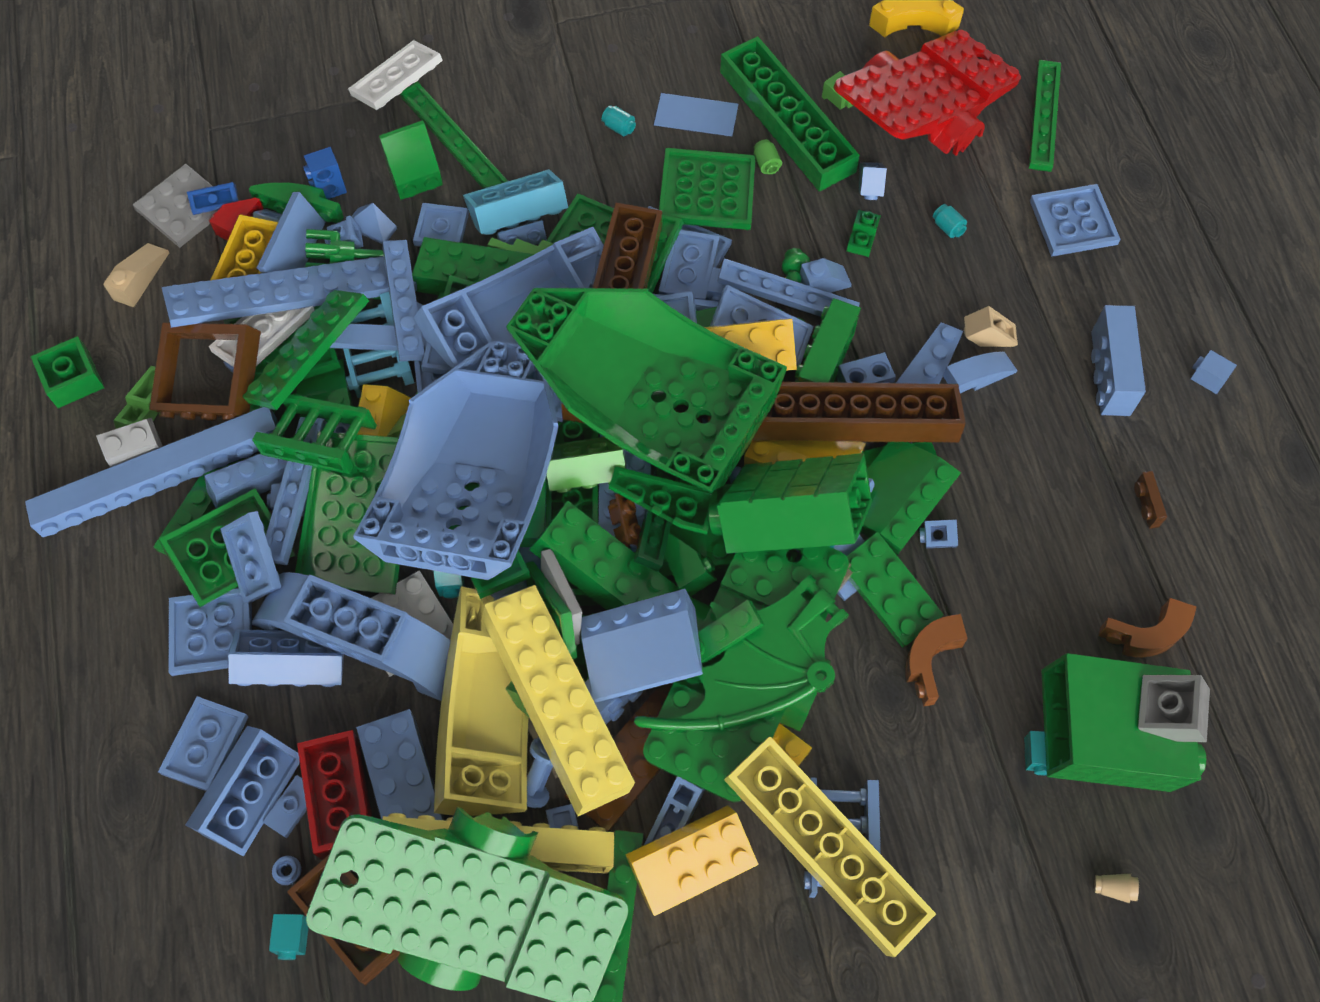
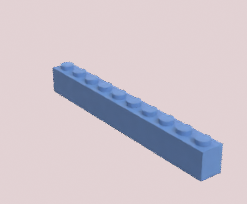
[25,407,283,537]

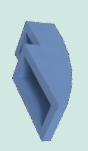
[943,352,1017,393]

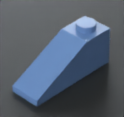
[644,776,705,845]

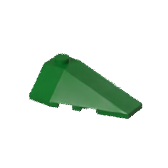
[609,466,718,534]

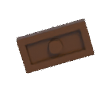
[1134,471,1167,529]

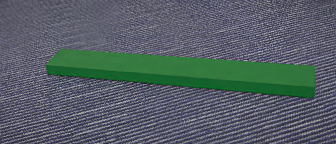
[400,82,508,189]

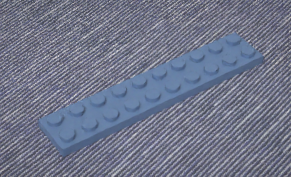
[162,256,417,328]

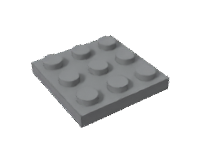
[133,164,218,248]

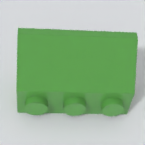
[547,437,627,493]

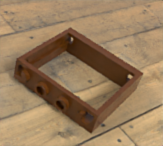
[149,323,261,421]

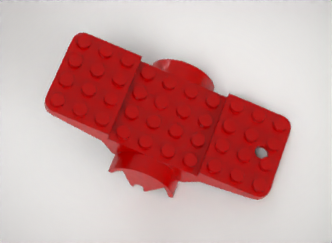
[833,30,1021,156]

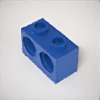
[303,147,347,199]

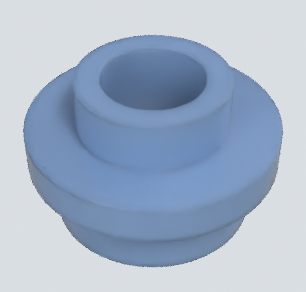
[272,856,302,885]

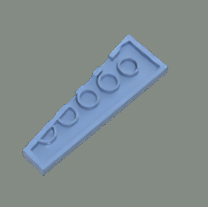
[896,322,963,444]

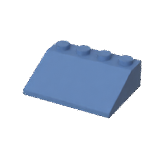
[581,589,703,703]

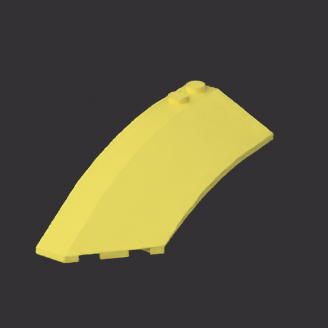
[434,586,529,816]

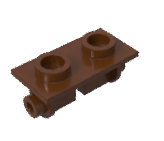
[608,493,641,549]

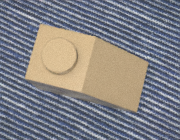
[964,306,1018,347]

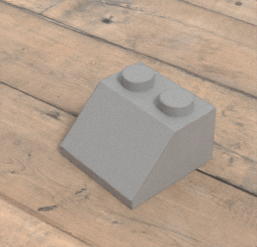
[96,418,163,467]
[1138,675,1210,742]

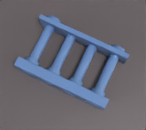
[804,778,881,898]

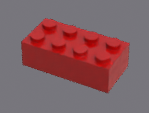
[297,730,372,860]

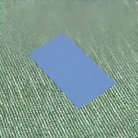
[654,93,739,136]

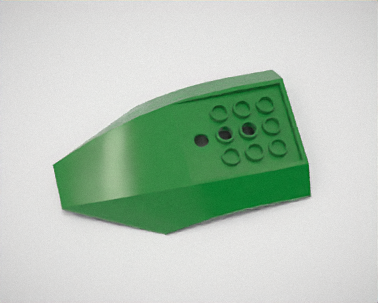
[506,288,787,493]

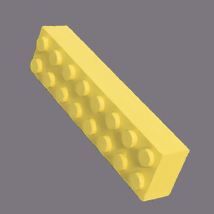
[481,585,635,816]
[724,737,936,957]

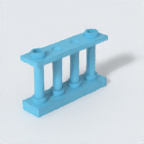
[343,292,415,398]

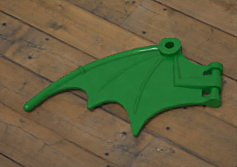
[634,575,849,731]

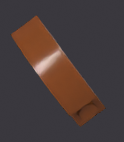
[1098,598,1196,657]
[905,614,967,706]

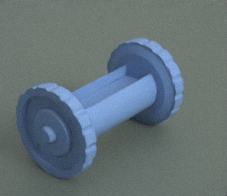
[527,737,553,808]

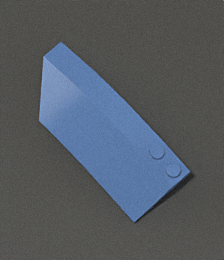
[414,227,604,369]

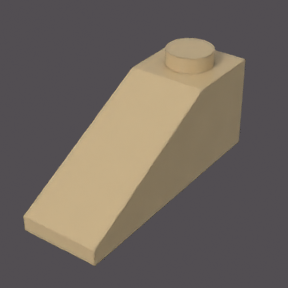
[103,243,169,307]

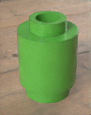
[754,139,782,174]

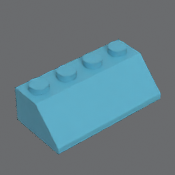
[463,169,568,235]

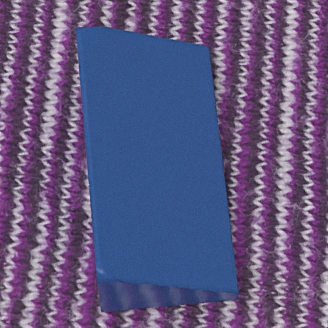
[187,182,239,215]

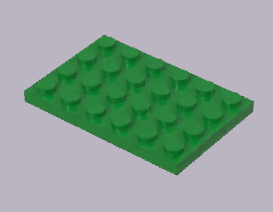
[295,431,400,595]

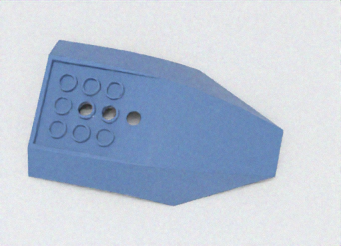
[353,340,558,580]

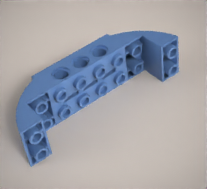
[252,572,451,701]

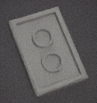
[541,549,582,645]

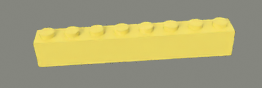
[382,813,614,874]

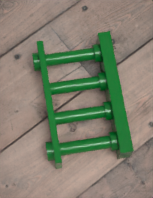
[252,394,377,474]

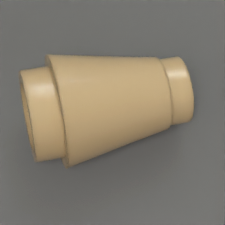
[1094,874,1139,903]

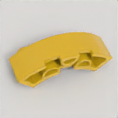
[869,0,964,37]

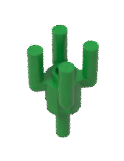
[305,229,383,267]

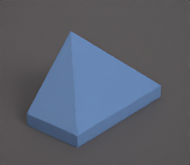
[351,203,397,244]

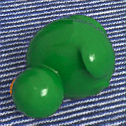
[781,248,811,283]

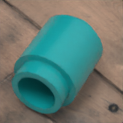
[602,106,636,136]
[933,204,967,238]

